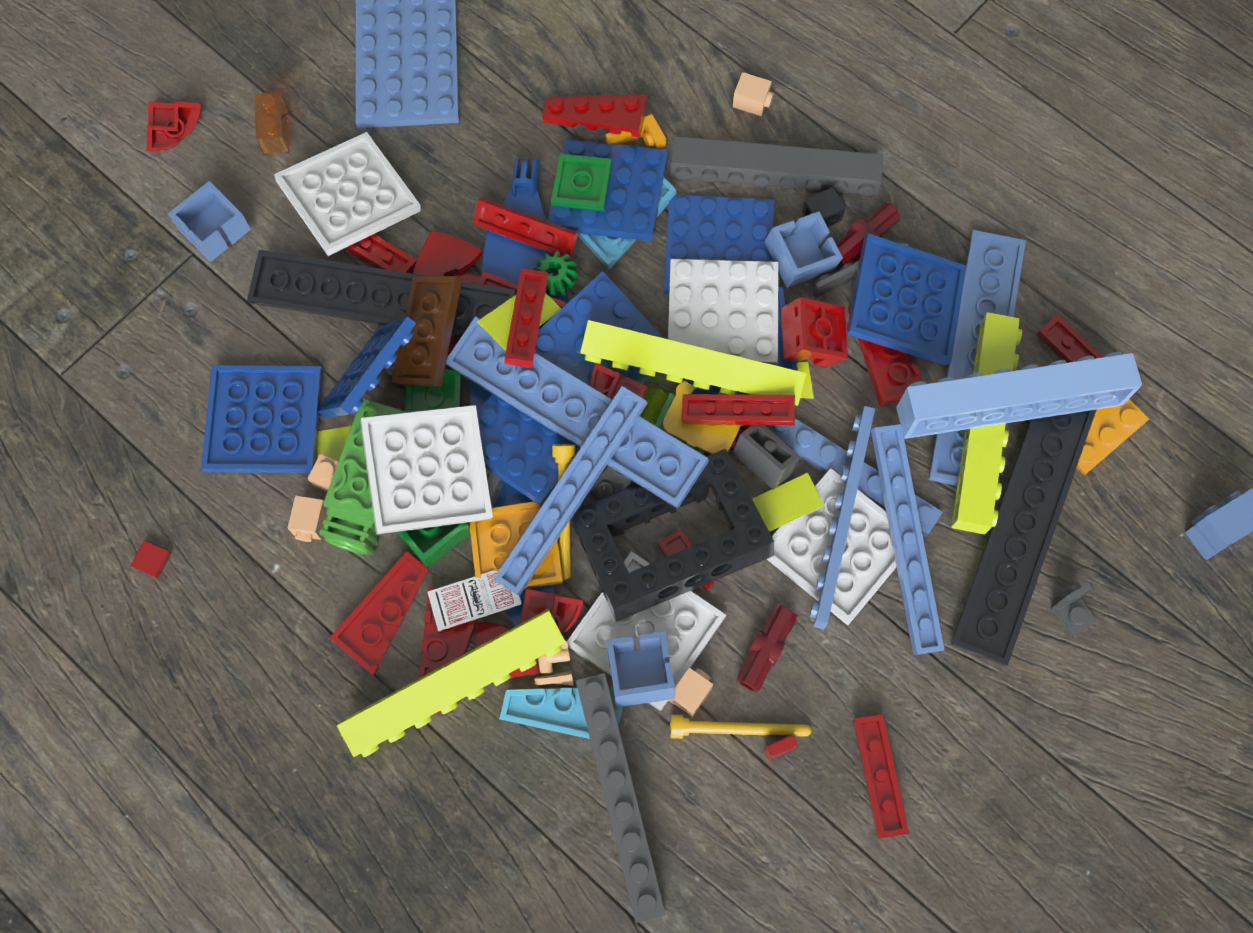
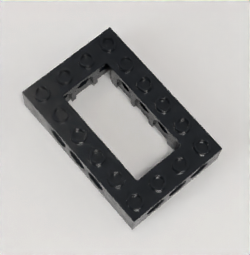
[571,449,774,622]

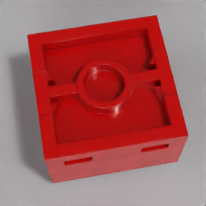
[781,297,848,368]

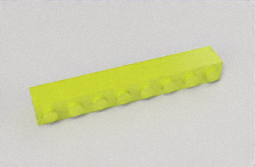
[951,312,1022,535]
[580,320,806,406]
[337,609,566,757]

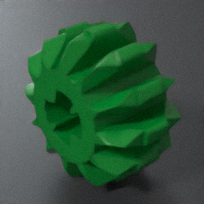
[533,251,578,298]

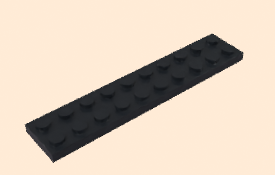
[247,250,517,338]
[950,409,1097,667]

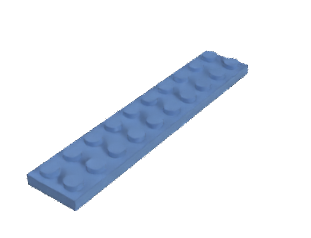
[928,230,1026,486]
[446,317,709,509]

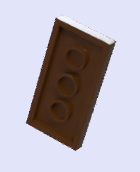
[392,276,462,387]

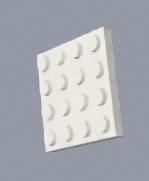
[274,132,421,256]
[668,259,778,366]
[360,405,493,534]
[767,468,897,625]
[567,551,726,711]

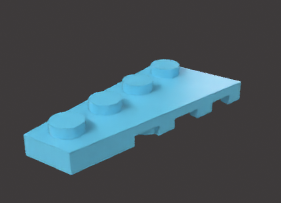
[578,177,677,270]
[499,687,623,739]

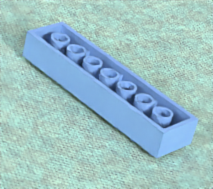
[896,352,1142,439]

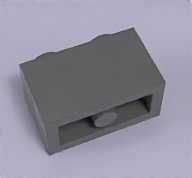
[733,425,800,490]

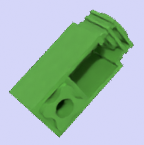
[319,399,408,555]

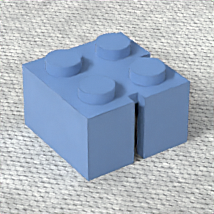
[168,181,251,262]
[764,211,843,288]
[1185,488,1253,560]
[606,631,675,708]

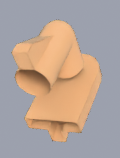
[534,641,573,685]

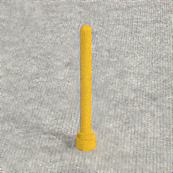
[552,444,575,581]
[670,714,812,739]

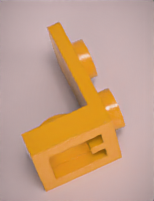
[605,114,666,149]

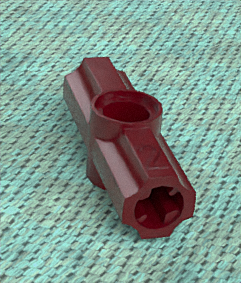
[836,202,901,267]
[736,604,798,693]

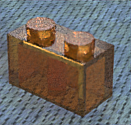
[255,92,289,156]

